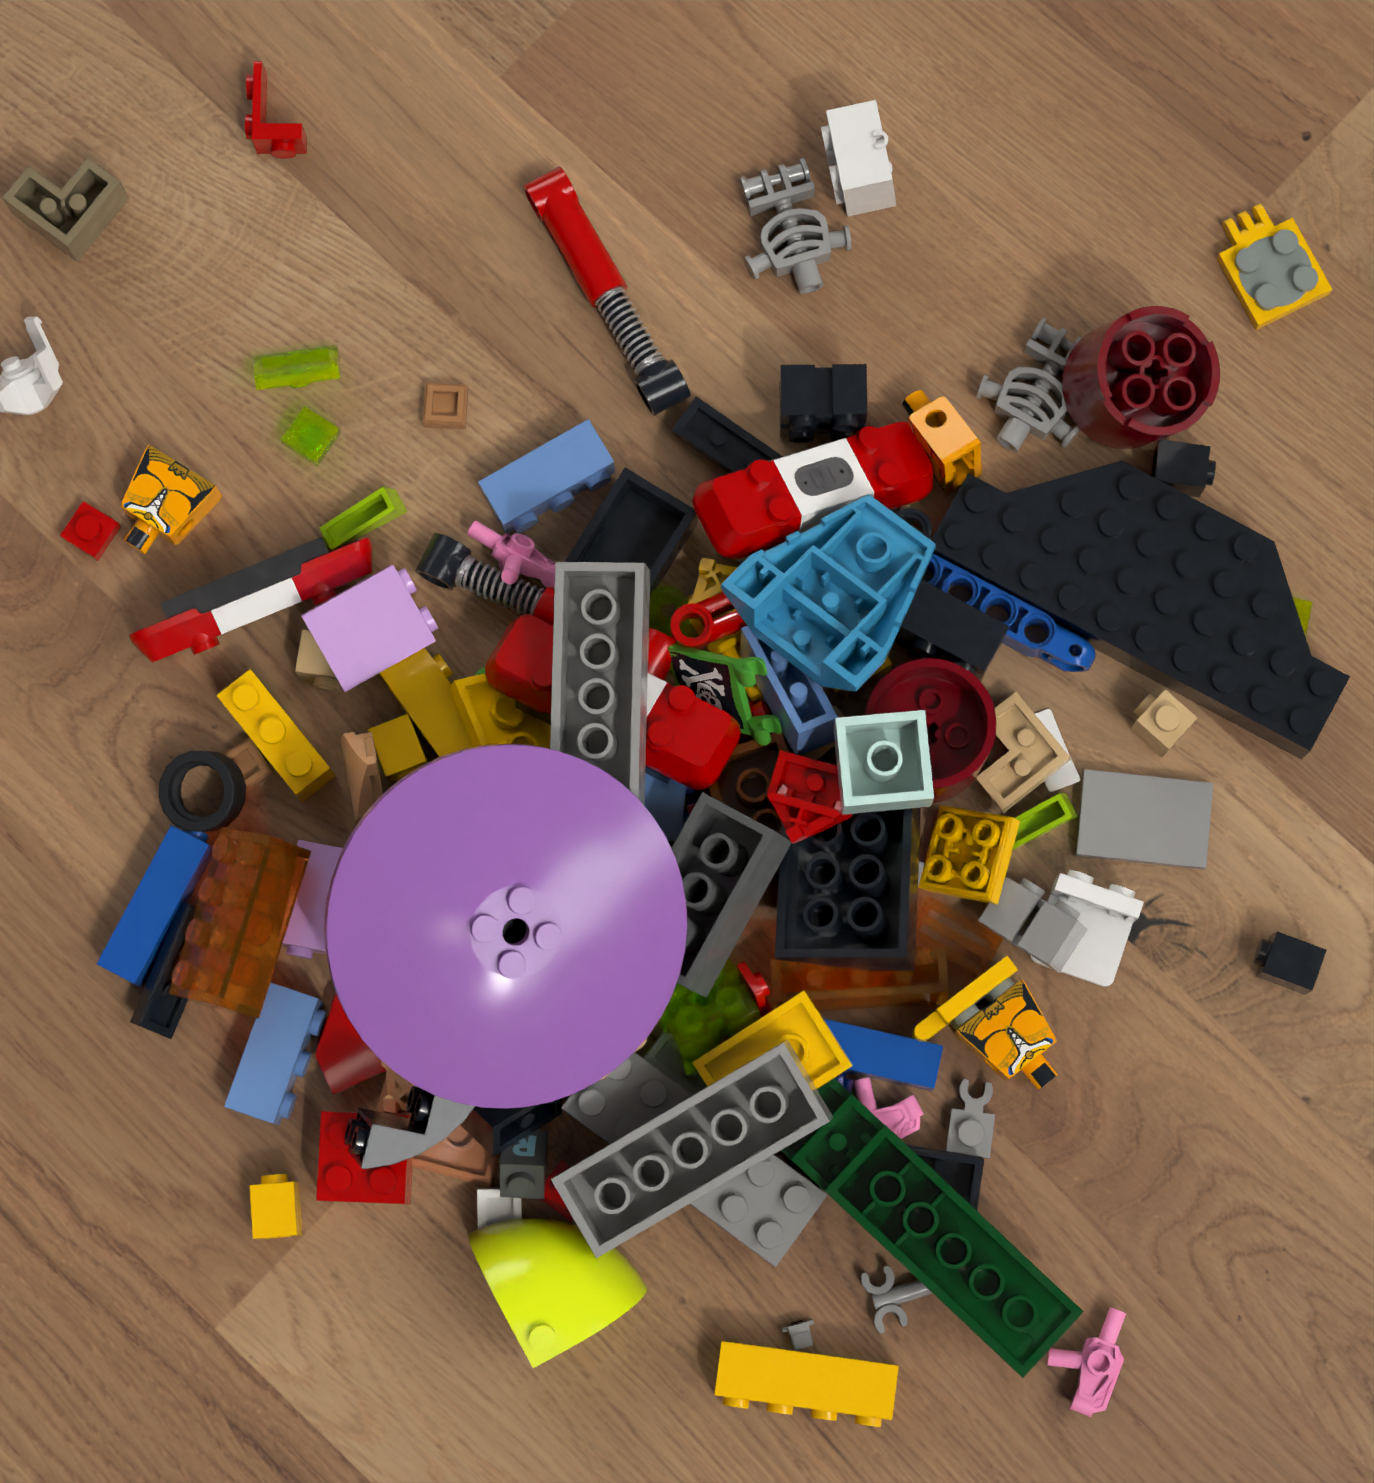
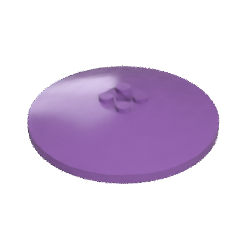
[324,743,687,1109]

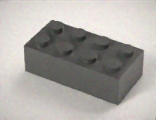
[671,792,791,998]

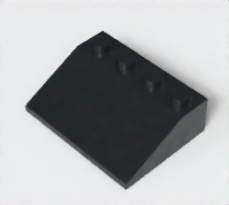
[775,807,921,971]

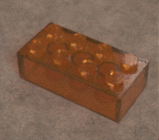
[169,828,311,1019]

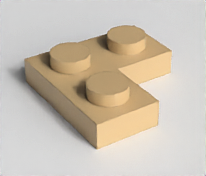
[976,692,1071,813]

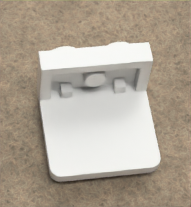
[1030,870,1144,987]

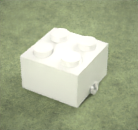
[821,100,896,216]

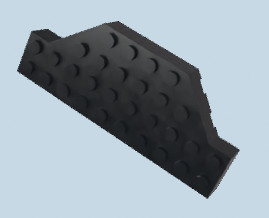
[931,461,1350,759]

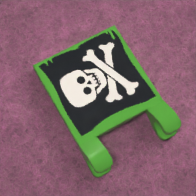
[667,644,782,745]

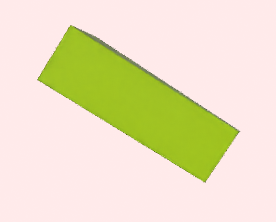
[319,487,408,551]
[1012,793,1079,851]

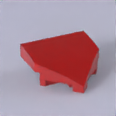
[766,750,853,844]
[315,992,386,1095]

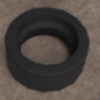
[158,751,246,832]

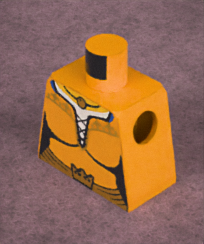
[902,390,982,496]
[121,445,222,554]
[954,979,1058,1091]

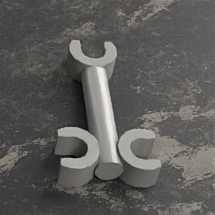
[860,1266,933,1334]

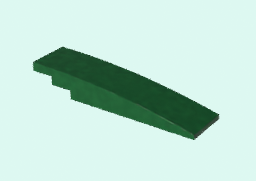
[781,1078,1084,1378]

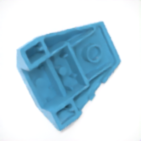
[721,494,936,692]

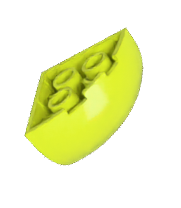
[468,1218,647,1368]

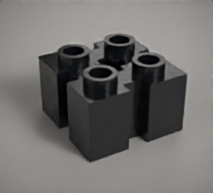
[779,364,867,443]

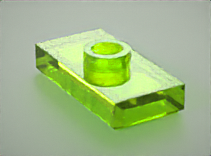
[254,345,340,390]

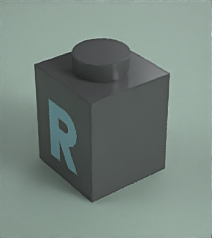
[500,1130,548,1199]

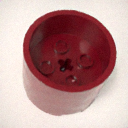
[1062,306,1220,449]
[864,658,997,804]

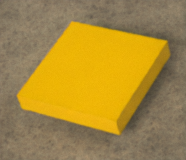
[918,805,1020,905]

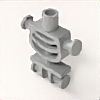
[739,158,852,294]
[976,317,1082,452]

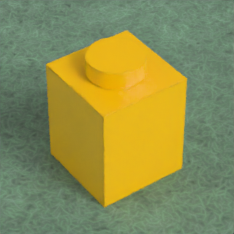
[368,714,428,783]
[250,1174,303,1239]

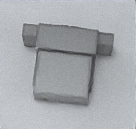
[782,1319,814,1350]

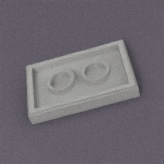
[1075,769,1213,870]

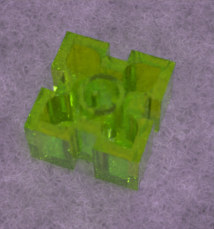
[658,958,761,1075]

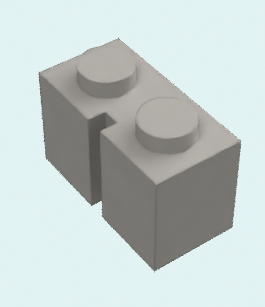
[978,877,1088,974]

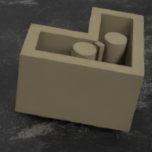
[2,157,129,262]

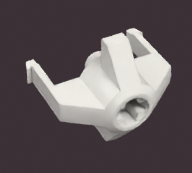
[0,316,63,416]

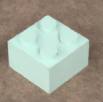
[833,710,934,814]

